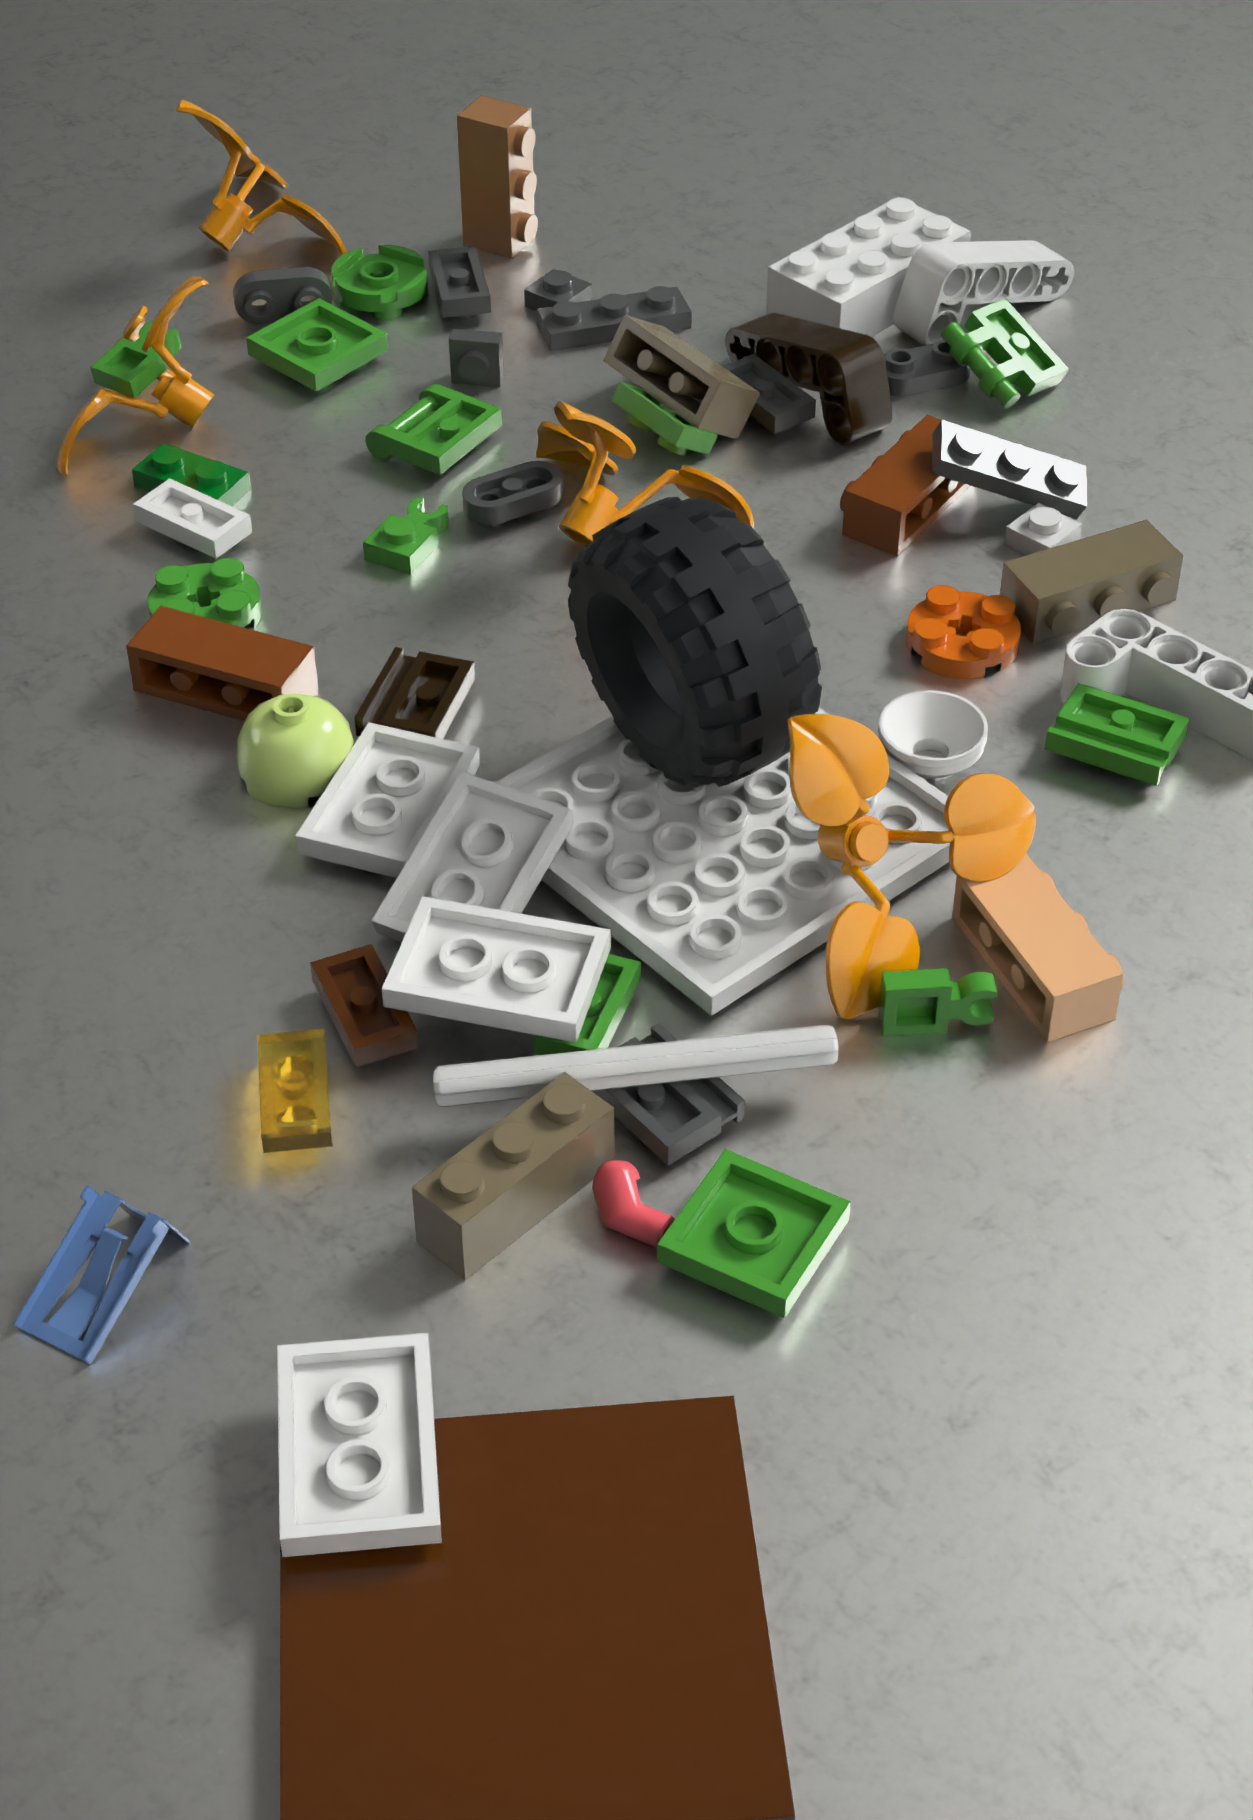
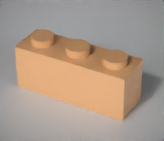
[952,853,1124,1043]

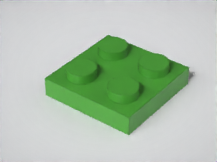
[246,298,389,391]
[657,1149,851,1318]

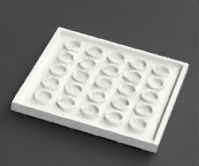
[495,708,950,1016]

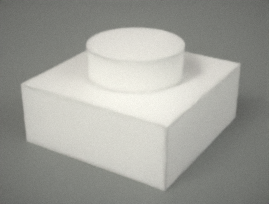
[1004,503,1083,555]

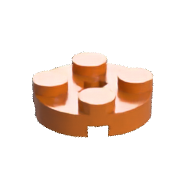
[906,585,1021,679]

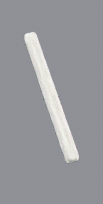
[433,1025,839,1107]

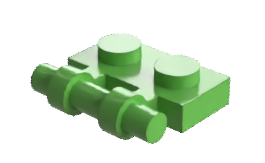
[941,298,1069,409]

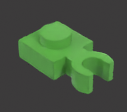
[90,320,182,398]
[363,497,449,575]
[878,968,997,1036]

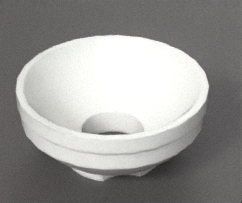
[878,690,988,781]

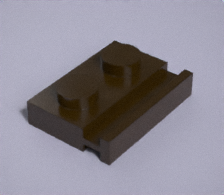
[354,647,475,739]

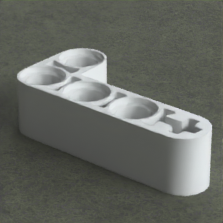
[893,240,1075,346]
[1060,609,1253,760]

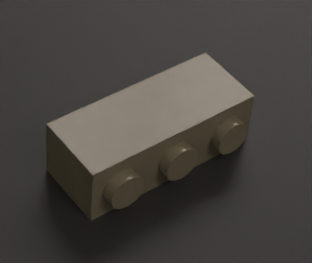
[603,315,760,439]
[1000,519,1184,644]
[412,1072,615,1280]

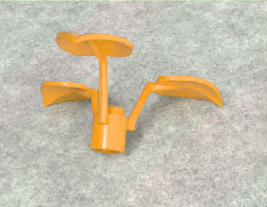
[176,100,347,256]
[56,276,214,476]
[536,401,754,547]
[787,714,1036,1019]

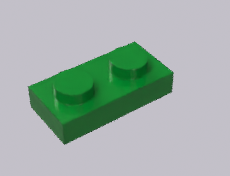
[132,443,251,506]

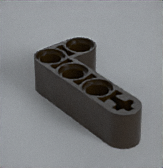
[725,313,893,445]

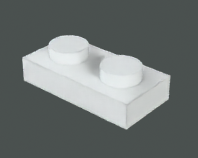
[133,478,252,559]

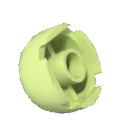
[236,693,354,809]

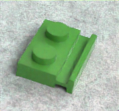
[1044,683,1190,786]

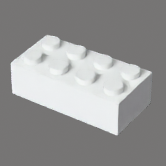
[766,197,971,337]

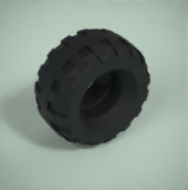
[568,497,822,788]

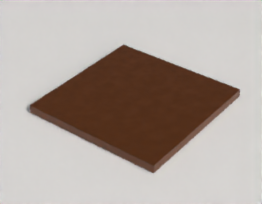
[280,1396,795,1820]

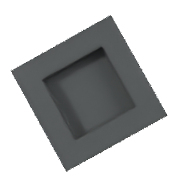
[524,269,592,311]
[449,329,504,387]

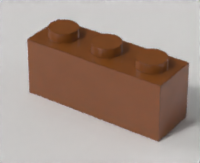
[840,415,970,557]
[126,606,319,721]

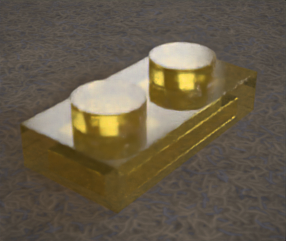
[257,1029,333,1153]

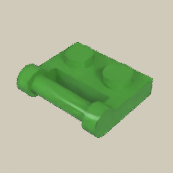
[365,384,502,475]

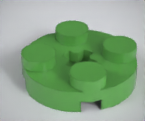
[332,245,428,320]
[147,558,262,627]

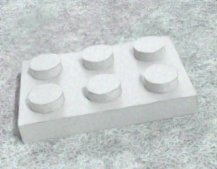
[295,722,480,878]
[371,771,574,943]
[382,896,611,1042]
[277,1333,442,1557]

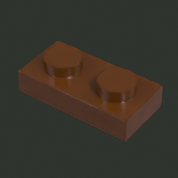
[310,944,419,1068]

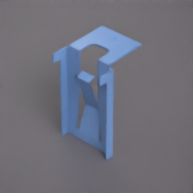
[13,1185,190,1365]

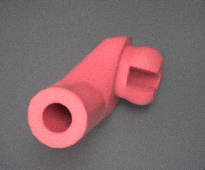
[592,1160,674,1248]

